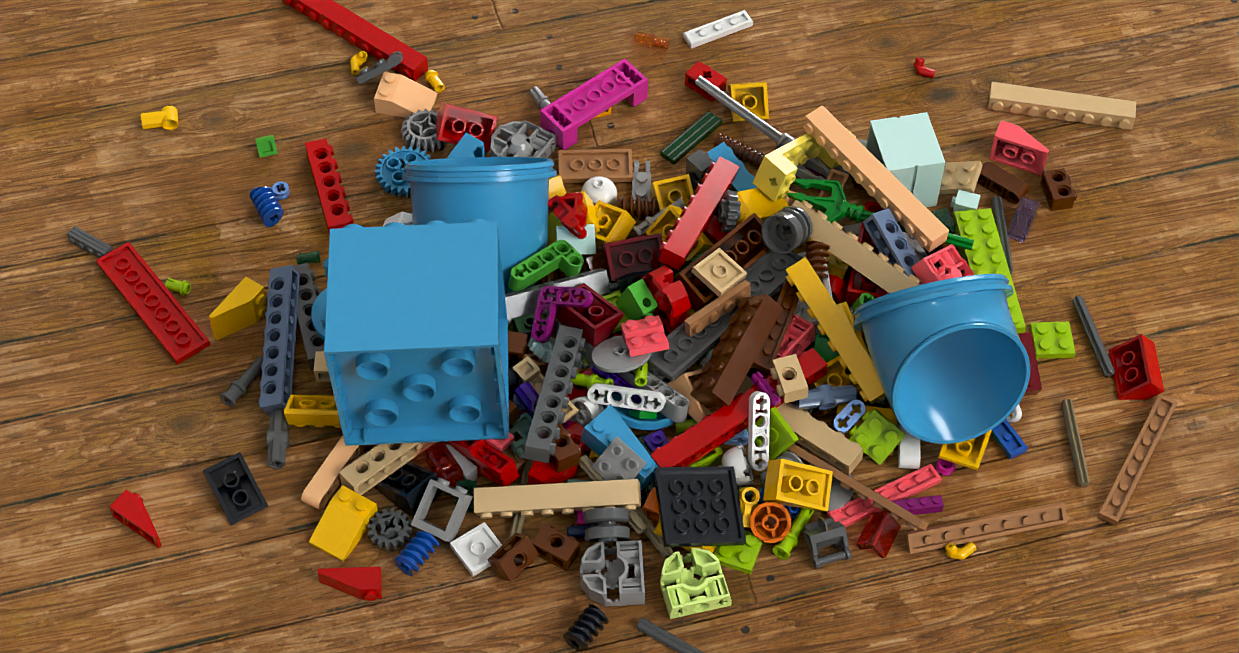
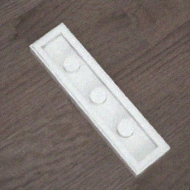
[683,10,753,49]

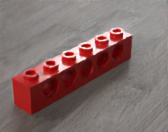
[305,138,354,237]

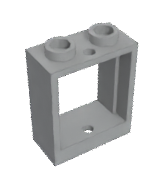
[411,478,473,542]

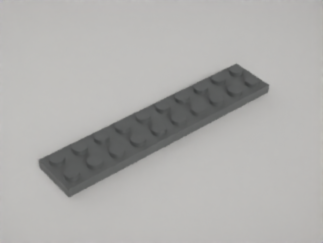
[647,250,803,382]

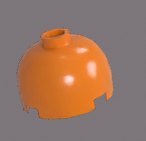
[750,501,791,543]

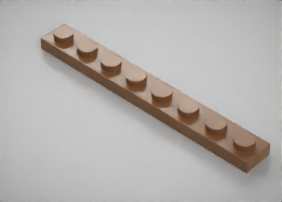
[1098,394,1178,526]
[788,444,929,531]
[905,502,1067,554]

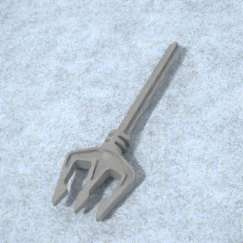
[695,76,849,180]

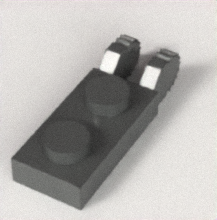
[356,51,403,84]

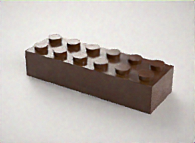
[673,213,770,312]
[690,294,783,408]

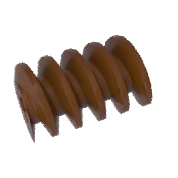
[617,194,656,220]
[805,241,830,283]

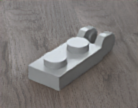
[632,160,651,202]

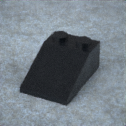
[203,452,268,525]
[374,462,444,516]

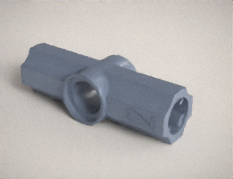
[794,384,857,410]

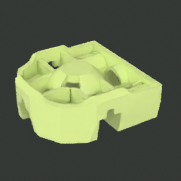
[660,547,732,619]

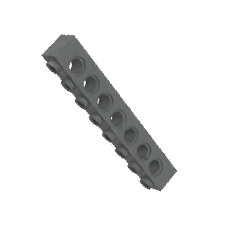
[524,325,586,463]

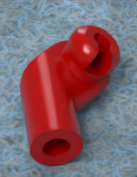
[913,57,936,79]

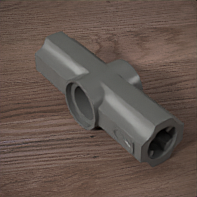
[267,409,289,469]

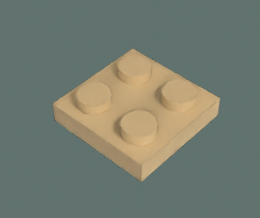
[939,161,983,195]
[691,248,747,297]

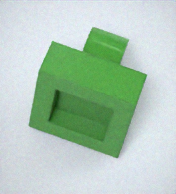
[255,134,278,158]

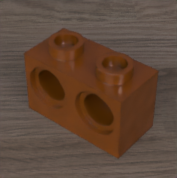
[1040,168,1077,211]

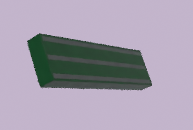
[660,111,722,165]

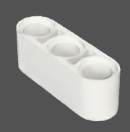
[898,421,920,469]

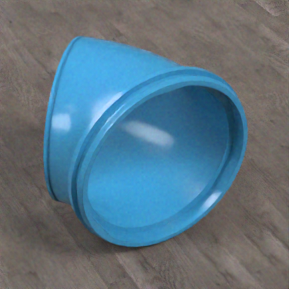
[402,157,557,293]
[853,274,1030,444]

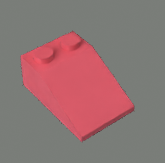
[989,120,1049,176]

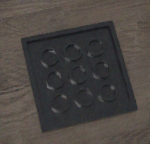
[653,466,746,547]

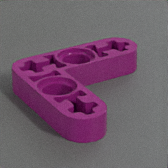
[531,286,593,343]

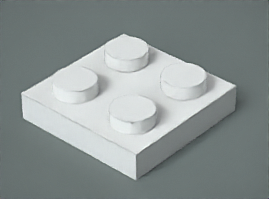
[450,522,502,577]

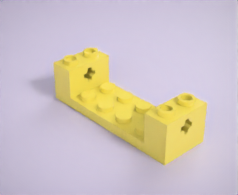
[753,129,856,201]

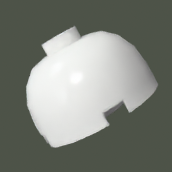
[581,176,617,206]
[568,396,604,427]
[719,445,753,486]

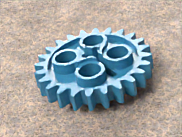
[375,146,431,198]

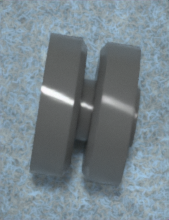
[584,508,630,543]

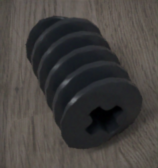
[563,604,609,650]

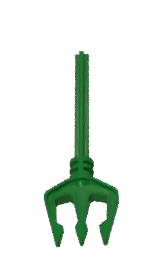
[783,179,974,250]

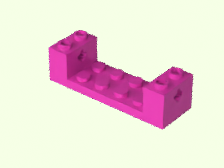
[540,58,648,150]

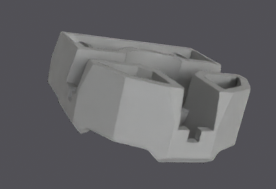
[491,120,557,158]
[580,541,645,607]

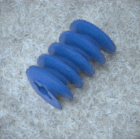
[249,186,284,227]
[395,531,440,576]

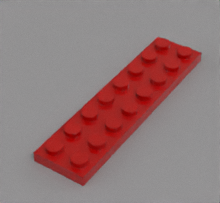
[96,242,210,365]

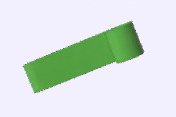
[508,240,584,291]

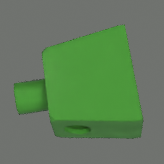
[615,279,658,320]

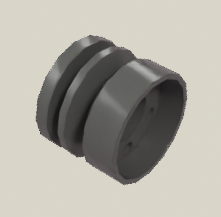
[762,206,812,254]

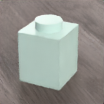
[950,190,980,215]

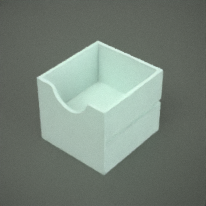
[866,112,945,207]

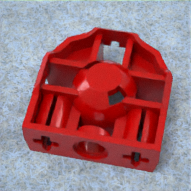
[642,265,691,333]

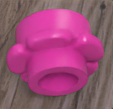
[935,458,955,476]

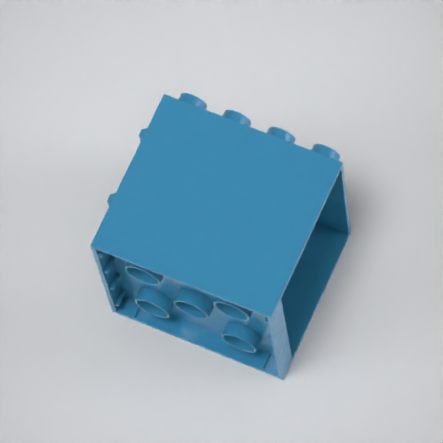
[321,219,509,446]

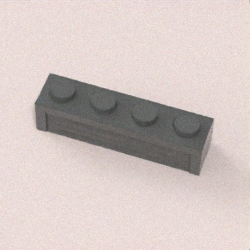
[67,226,113,259]

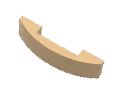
[512,356,579,423]

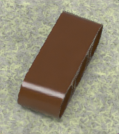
[977,162,1029,204]

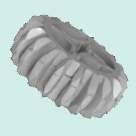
[401,108,446,153]

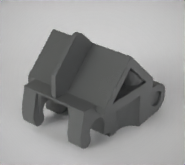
[803,517,851,569]

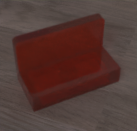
[856,511,901,558]

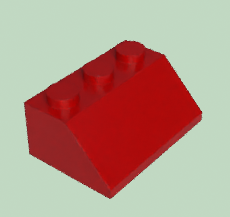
[436,102,498,152]
[1109,334,1165,400]

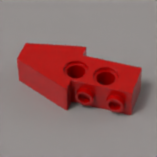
[527,421,591,485]
[445,440,519,487]

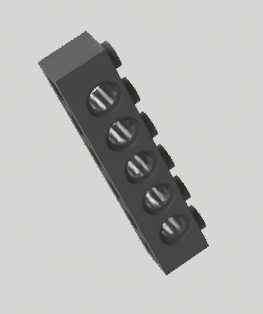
[293,263,325,370]

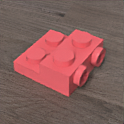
[621,315,669,357]

